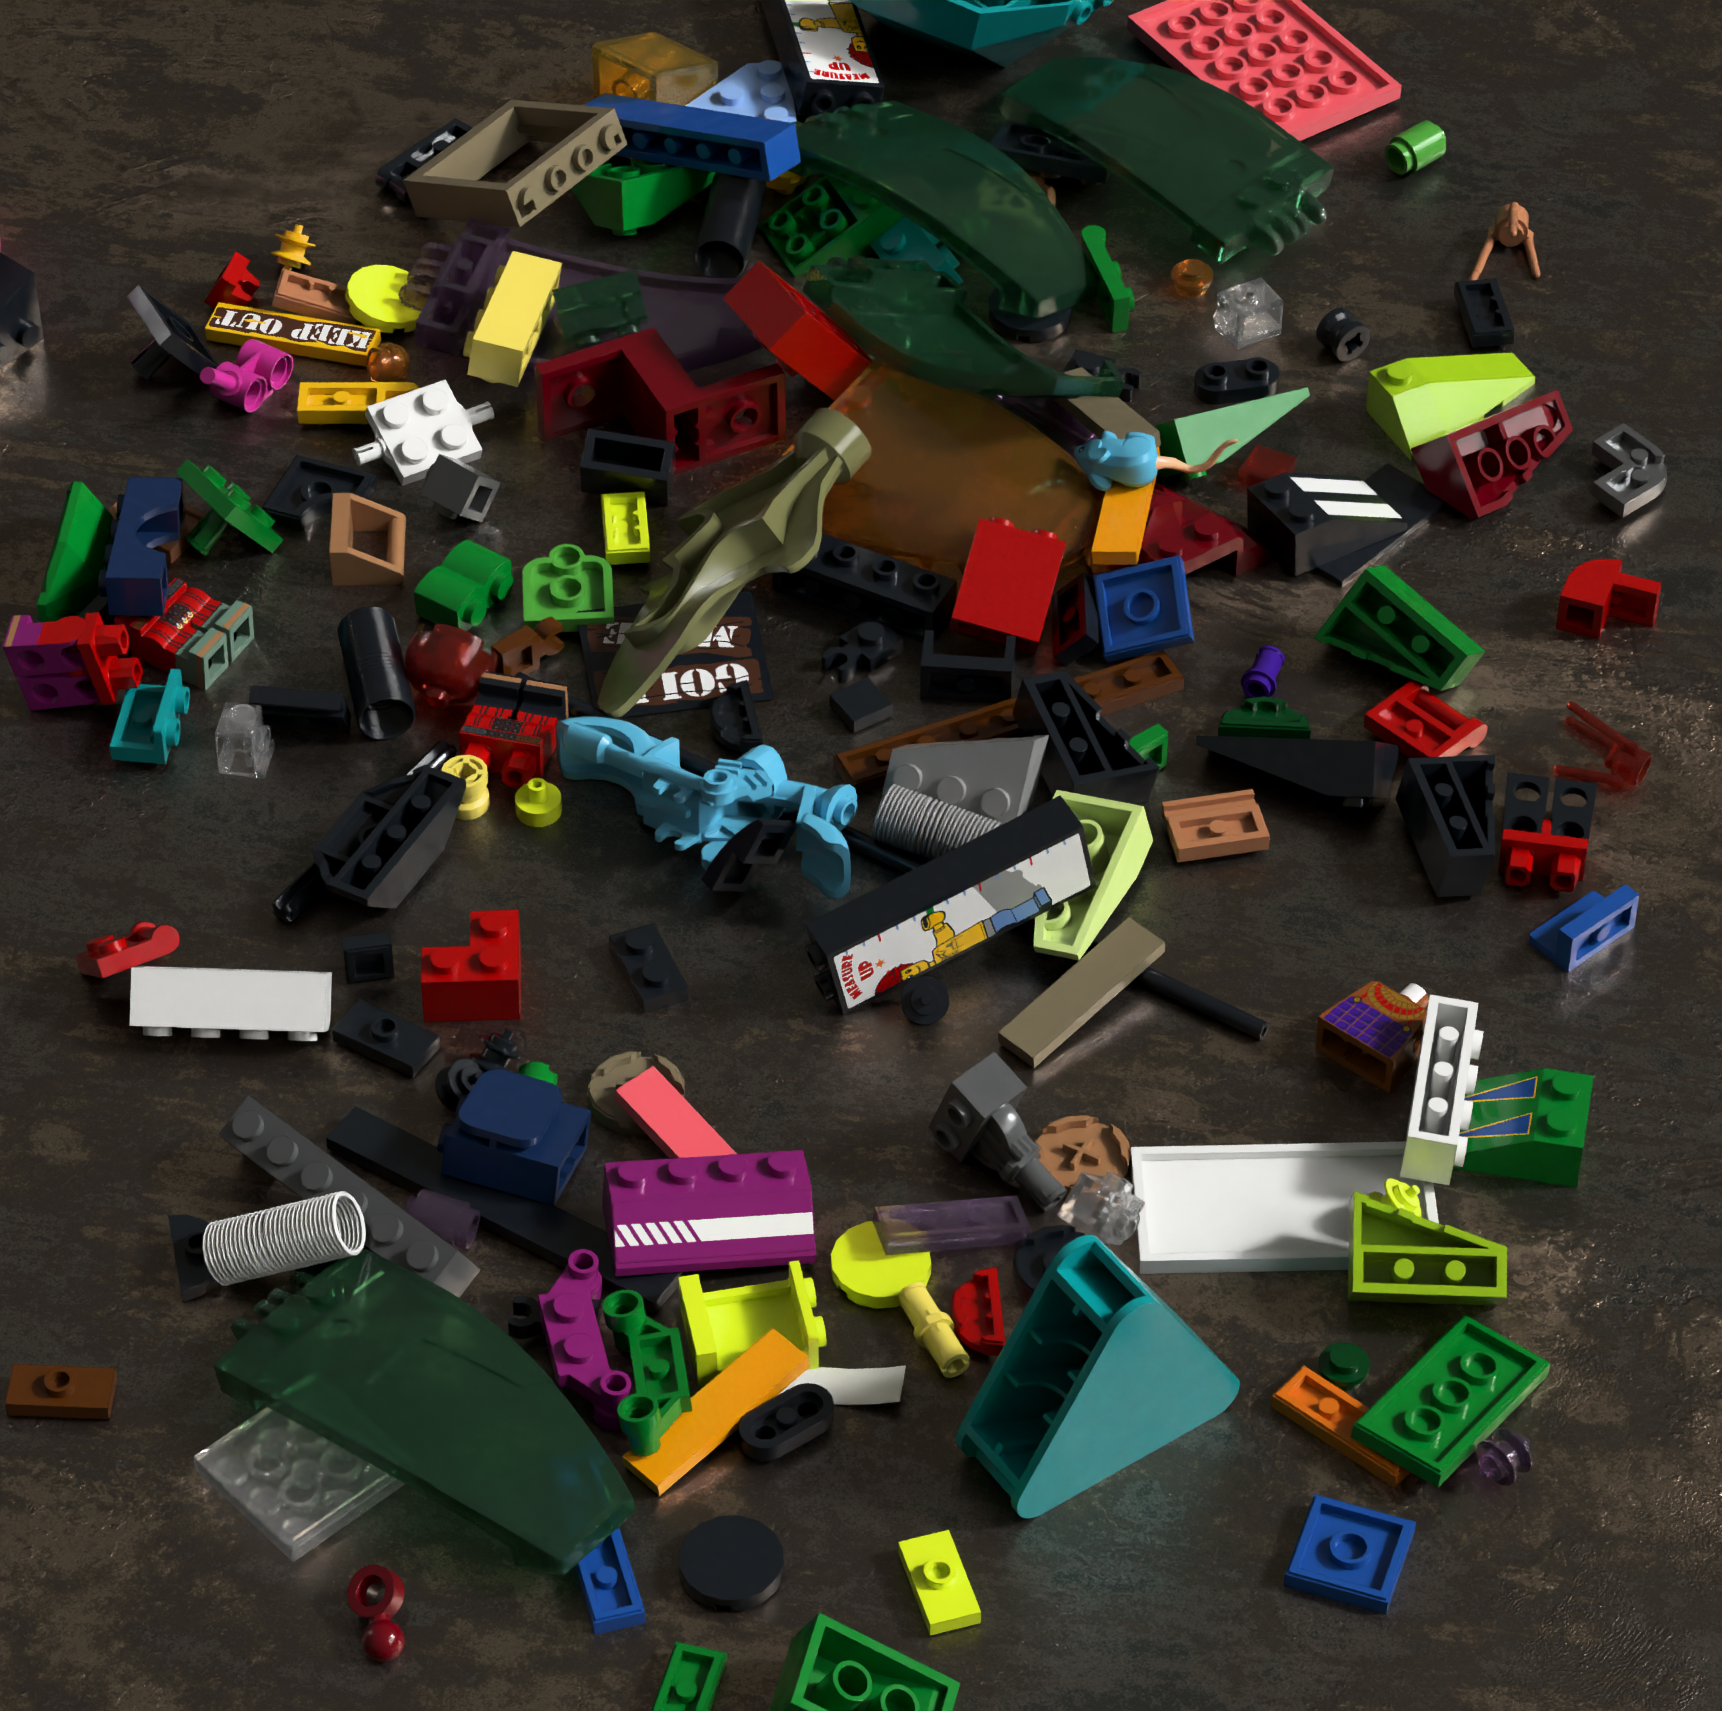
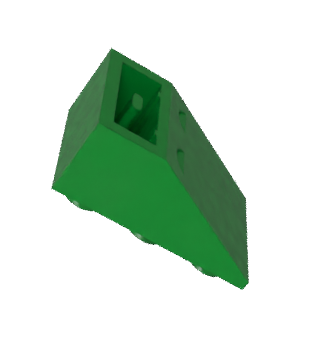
[758,150,906,277]

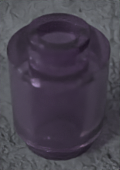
[404,1189,480,1249]

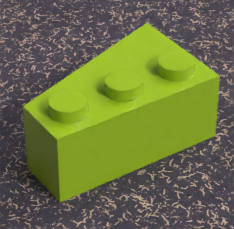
[1348,1191,1507,1306]

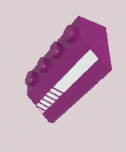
[602,1150,816,1276]

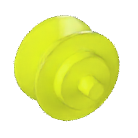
[1368,1178,1421,1217]

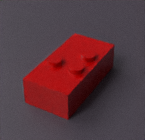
[723,261,889,416]

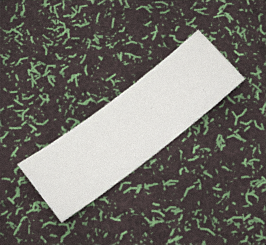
[778,1365,906,1405]

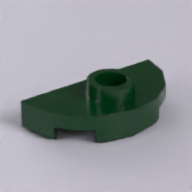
[1218,697,1311,739]

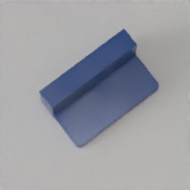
[1529,884,1639,972]

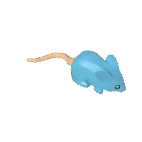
[1074,431,1238,491]

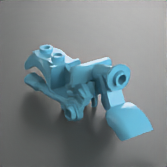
[556,716,858,899]

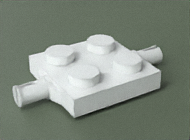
[352,380,494,486]

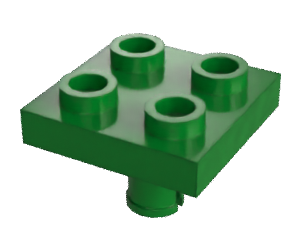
[176,459,283,556]

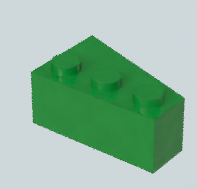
[1313,565,1486,691]

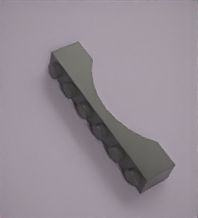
[218,1095,480,1310]

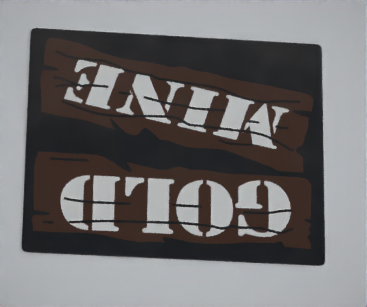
[576,591,774,718]

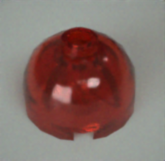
[405,623,499,709]

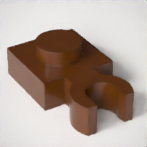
[491,617,564,676]

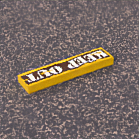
[205,302,381,367]

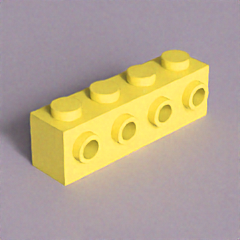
[463,251,562,387]

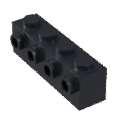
[772,533,957,643]

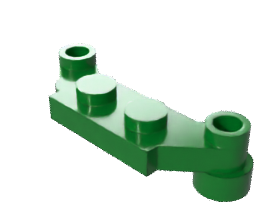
[602,1290,692,1456]

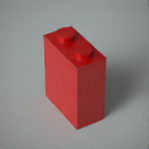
[948,517,1067,655]

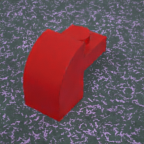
[1556,559,1662,639]

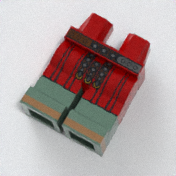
[114,577,254,691]

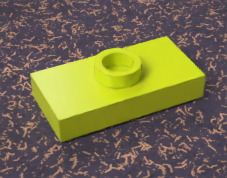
[601,492,651,565]
[898,1530,981,1636]

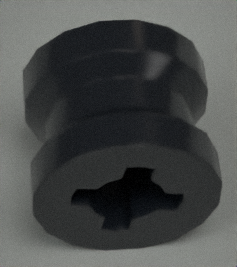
[1316,307,1370,362]

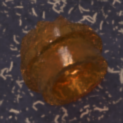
[367,342,410,382]

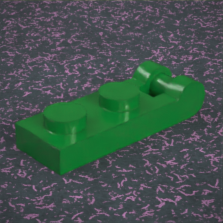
[1080,225,1135,333]

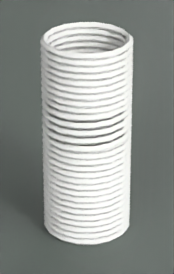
[202,1191,366,1286]

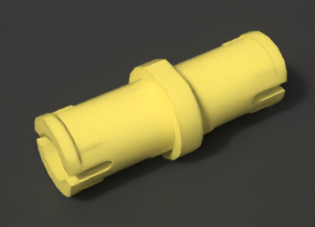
[898,1282,970,1378]

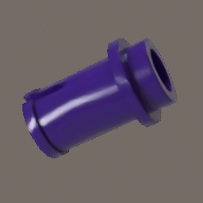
[1241,645,1285,698]

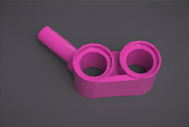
[200,339,293,413]

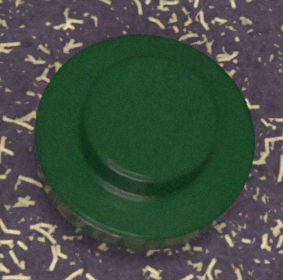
[1318,1342,1370,1392]

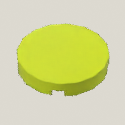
[345,265,431,333]
[831,1220,931,1309]

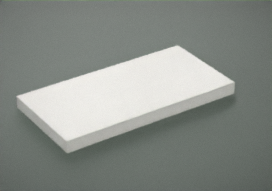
[1131,1141,1439,1274]

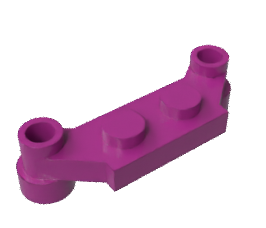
[537,1249,632,1431]

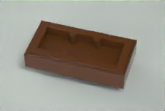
[5,1364,117,1420]

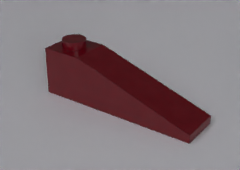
[1411,389,1573,520]

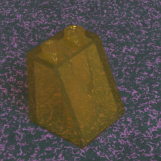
[592,32,718,106]

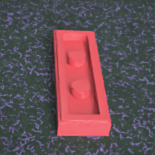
[614,1066,737,1159]

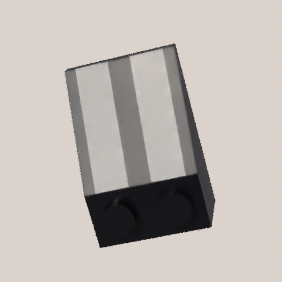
[1247,472,1407,576]

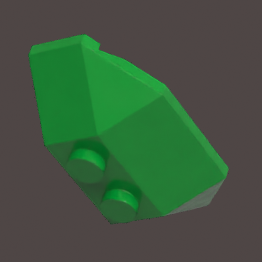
[36,481,114,622]

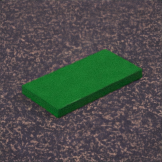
[1351,1314,1551,1488]

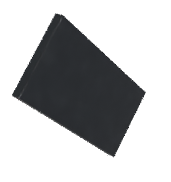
[1312,463,1448,587]

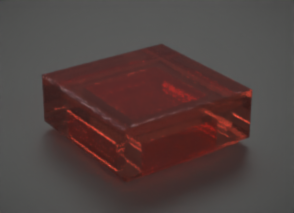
[1238,444,1297,486]

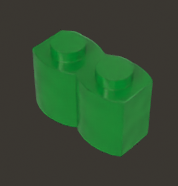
[414,539,514,635]

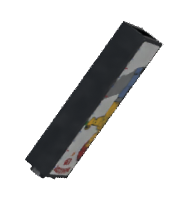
[761,0,885,120]
[805,795,1096,1015]

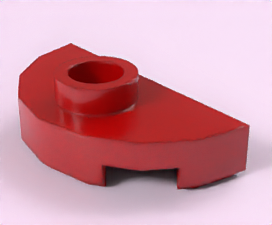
[950,1267,1006,1356]

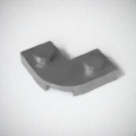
[1591,423,1667,518]

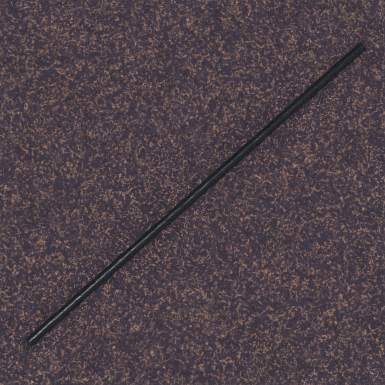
[515,672,1269,1040]

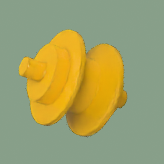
[270,224,316,271]

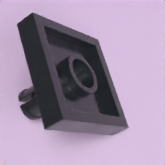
[127,285,219,380]

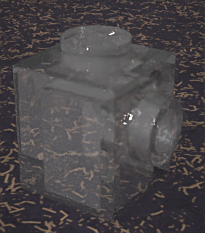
[1214,277,1283,350]
[1057,1171,1146,1246]

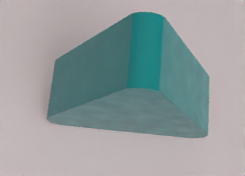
[956,1235,1240,1518]

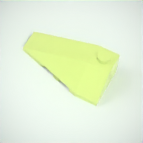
[1033,790,1153,961]

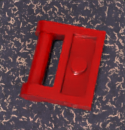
[1363,680,1488,758]
[74,921,180,978]

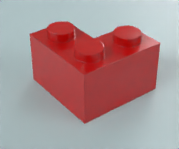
[421,910,521,1022]

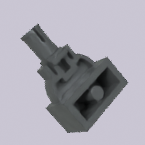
[928,1051,1067,1212]

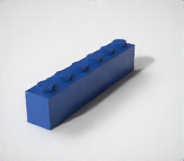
[584,93,801,181]

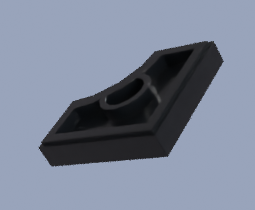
[262,455,378,531]

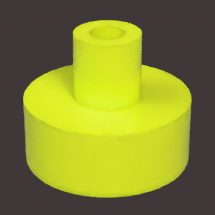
[515,778,562,827]

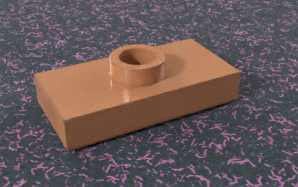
[272,268,356,325]

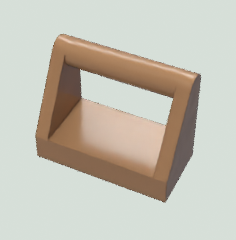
[329,493,406,586]

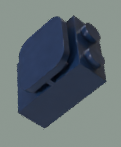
[437,1069,591,1206]

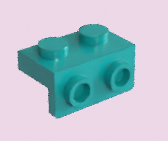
[870,213,964,302]
[109,669,190,764]

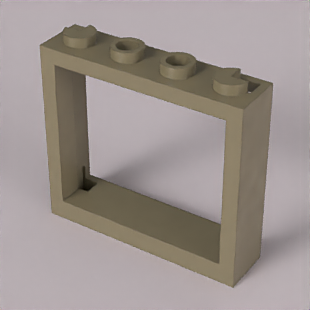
[403,100,628,227]

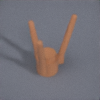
[1468,202,1540,281]

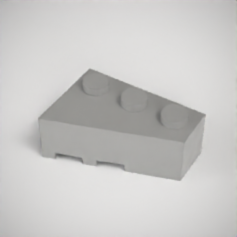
[882,735,1049,824]

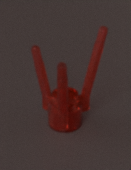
[1554,701,1653,791]

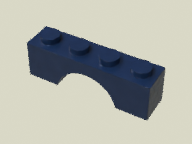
[99,477,185,616]

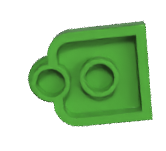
[522,544,614,632]

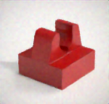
[204,252,260,309]

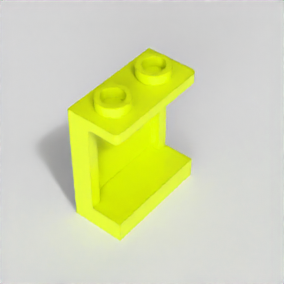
[678,1260,827,1388]

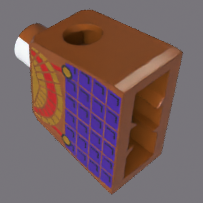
[1315,981,1429,1094]

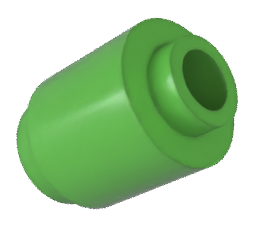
[1384,120,1446,175]

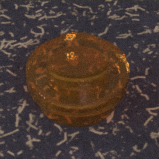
[1171,259,1213,297]

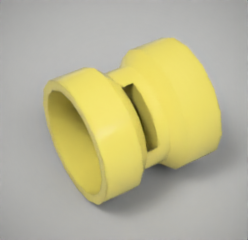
[441,755,490,820]

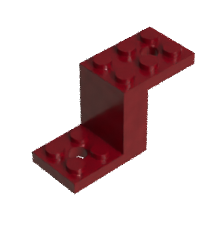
[535,327,786,475]

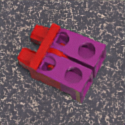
[2,612,143,711]

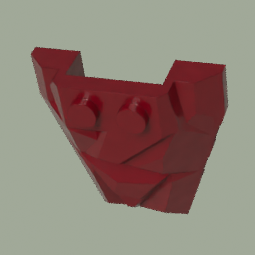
[1060,482,1272,576]

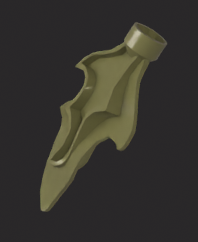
[597,408,871,719]

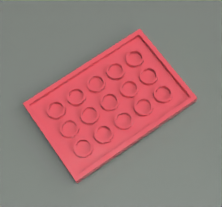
[1127,0,1401,154]

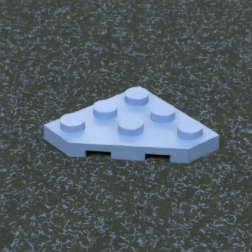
[685,60,798,132]

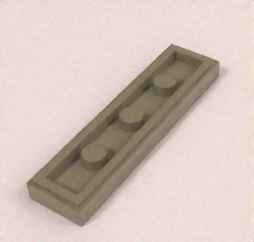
[1043,367,1161,448]
[998,917,1165,1068]

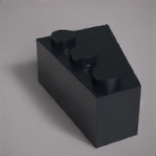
[1012,670,1160,805]

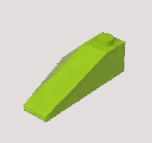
[1366,352,1535,461]

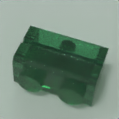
[552,269,648,348]

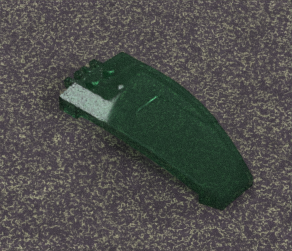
[996,57,1335,264]
[788,100,1098,318]
[802,256,1125,400]
[213,1247,636,1576]

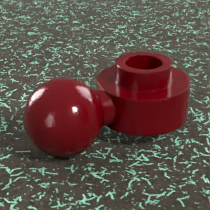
[347,1565,405,1663]

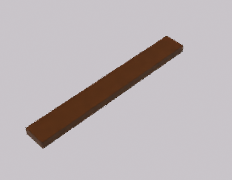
[833,650,1184,795]

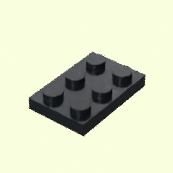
[985,120,1125,186]

